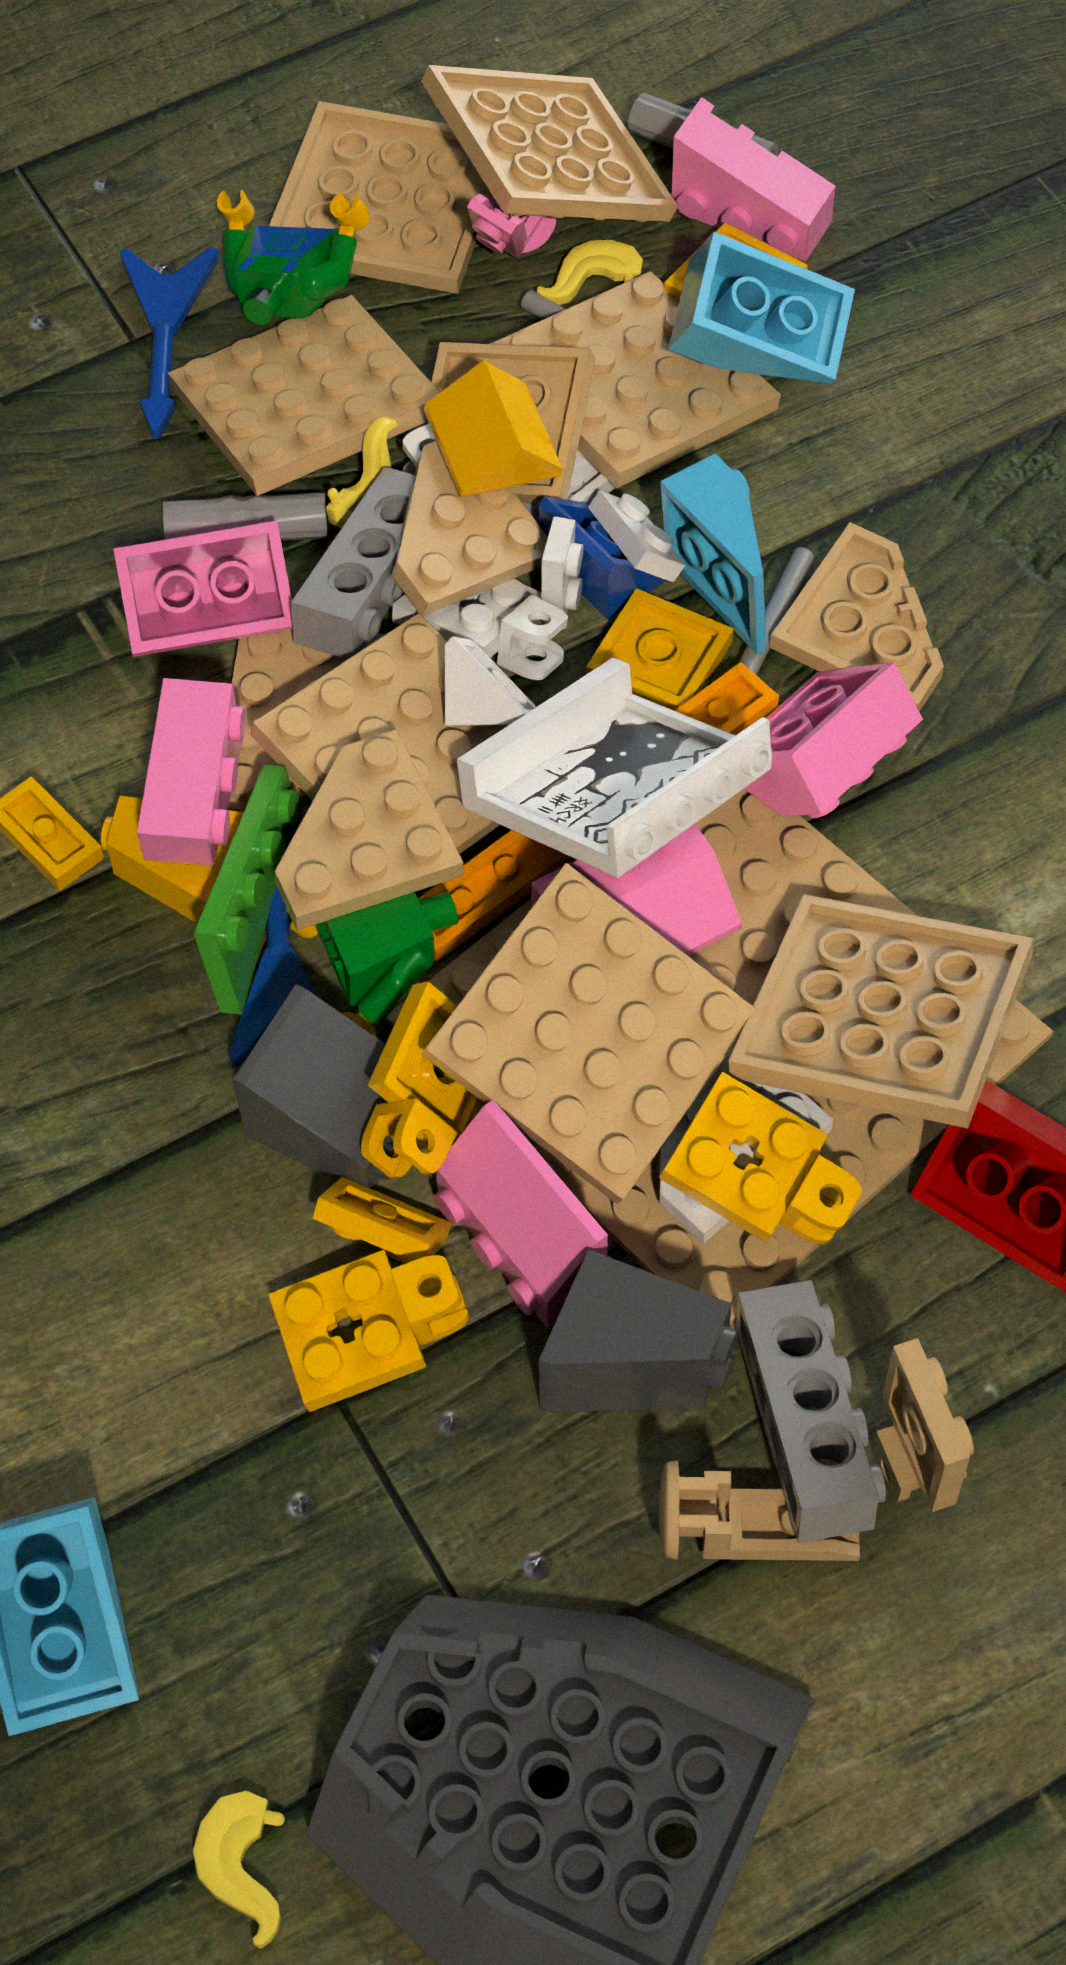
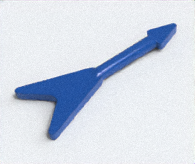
[120,247,219,439]
[228,844,319,1067]

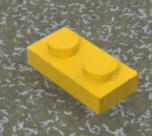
[0,776,105,892]
[312,1177,452,1263]

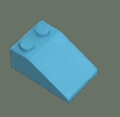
[668,232,855,384]
[660,453,766,655]
[0,1497,140,1736]

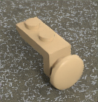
[658,1460,860,1561]

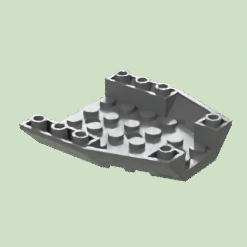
[307,1595,816,1965]

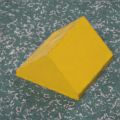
[424,360,563,497]

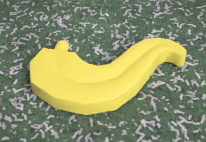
[537,240,643,305]
[325,417,397,529]
[192,1790,285,1949]

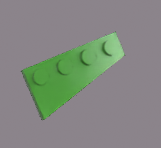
[194,764,300,1015]

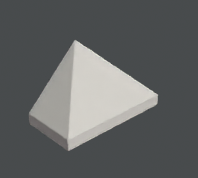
[445,636,536,726]

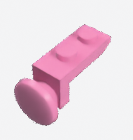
[467,192,557,259]

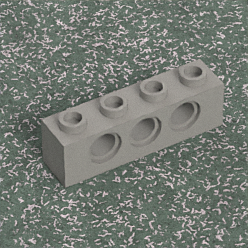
[291,466,415,659]
[736,1280,886,1543]

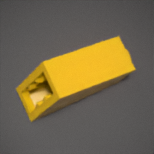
[101,796,244,924]

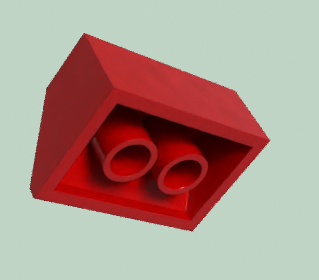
[910,1080,1066,1293]

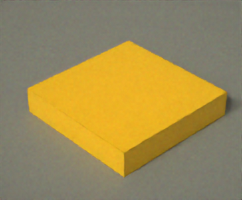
[586,588,734,711]

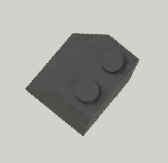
[233,984,394,1190]
[539,1250,738,1413]

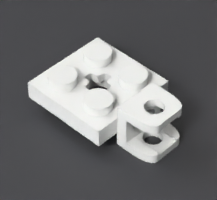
[392,579,568,680]

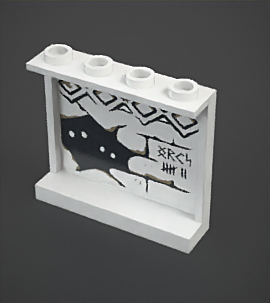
[457,657,772,878]

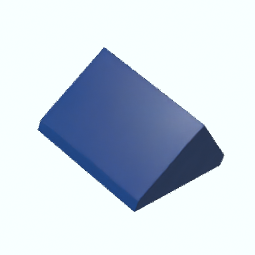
[539,496,666,620]

